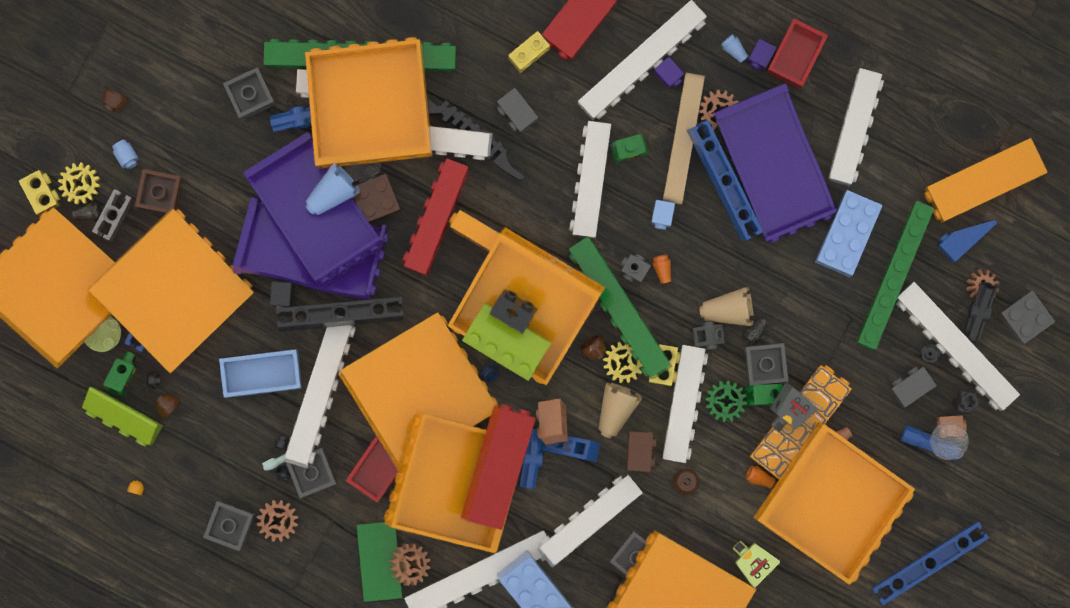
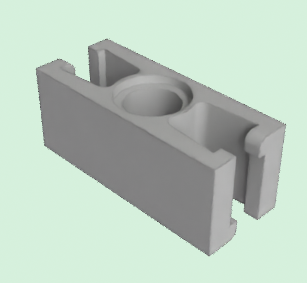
[92,189,134,242]

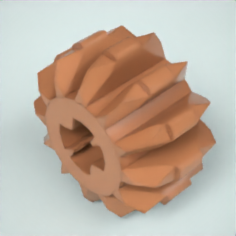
[966,269,999,298]

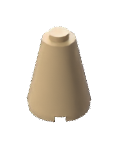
[700,287,753,326]
[598,383,642,438]

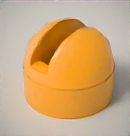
[127,481,144,495]

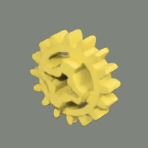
[58,163,101,205]
[603,342,643,383]

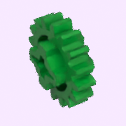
[705,380,747,422]

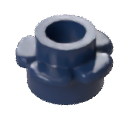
[480,365,499,383]

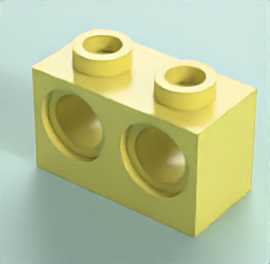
[508,31,550,73]
[19,170,60,216]
[648,344,681,386]

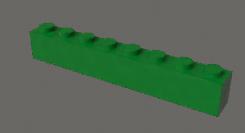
[855,201,934,351]
[569,237,673,379]

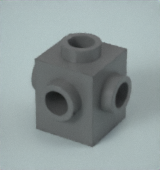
[620,254,651,284]
[693,322,725,350]

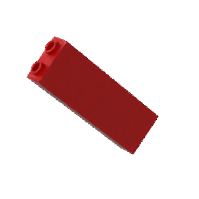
[542,0,619,61]
[461,404,536,530]

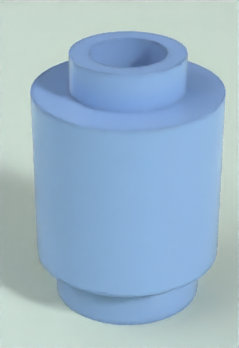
[112,140,139,169]

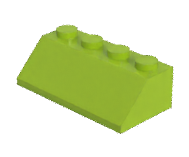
[462,302,552,381]
[82,387,163,447]

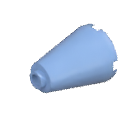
[306,163,360,215]

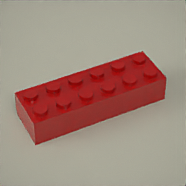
[402,159,469,277]

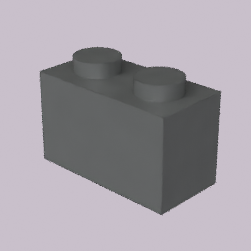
[496,88,538,134]
[890,366,937,408]

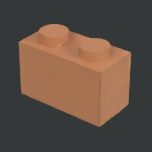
[536,399,568,445]

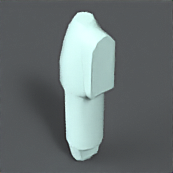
[262,453,286,471]

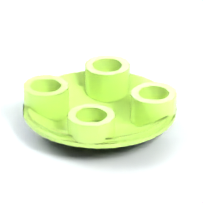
[85,316,121,352]

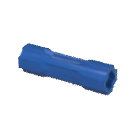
[900,426,961,461]

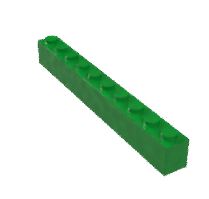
[264,39,456,72]

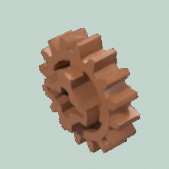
[698,90,738,132]
[257,500,299,542]
[389,544,431,586]

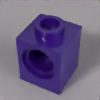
[748,39,776,71]
[654,57,684,89]

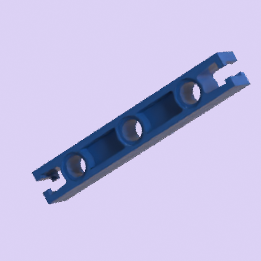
[687,120,763,241]
[871,521,989,605]

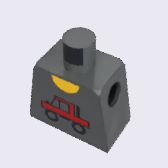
[771,382,818,432]

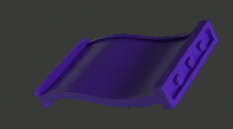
[713,83,837,243]
[243,132,383,287]
[233,197,389,300]

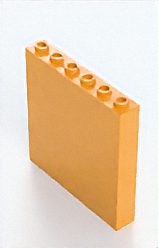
[305,37,433,169]
[0,207,115,369]
[87,209,254,373]
[448,227,605,385]
[338,312,498,472]
[384,411,514,553]
[753,422,915,585]
[607,531,756,608]

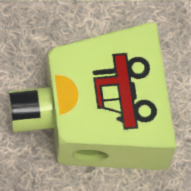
[733,541,780,588]

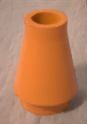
[652,254,671,284]
[745,465,776,489]

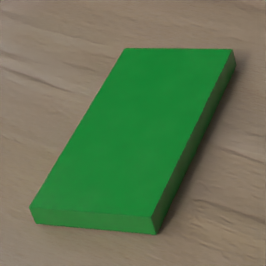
[357,522,403,602]

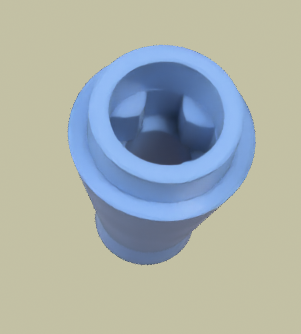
[721,34,749,63]

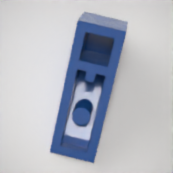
[937,220,997,263]
[540,436,601,462]

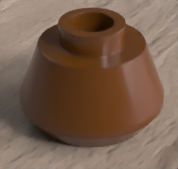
[102,88,128,113]
[581,335,606,360]
[155,394,180,419]
[673,469,700,495]

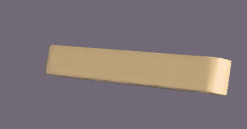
[663,72,705,204]

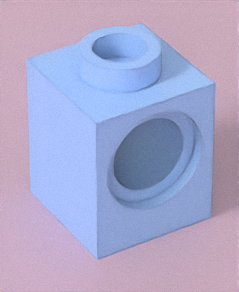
[651,200,675,230]

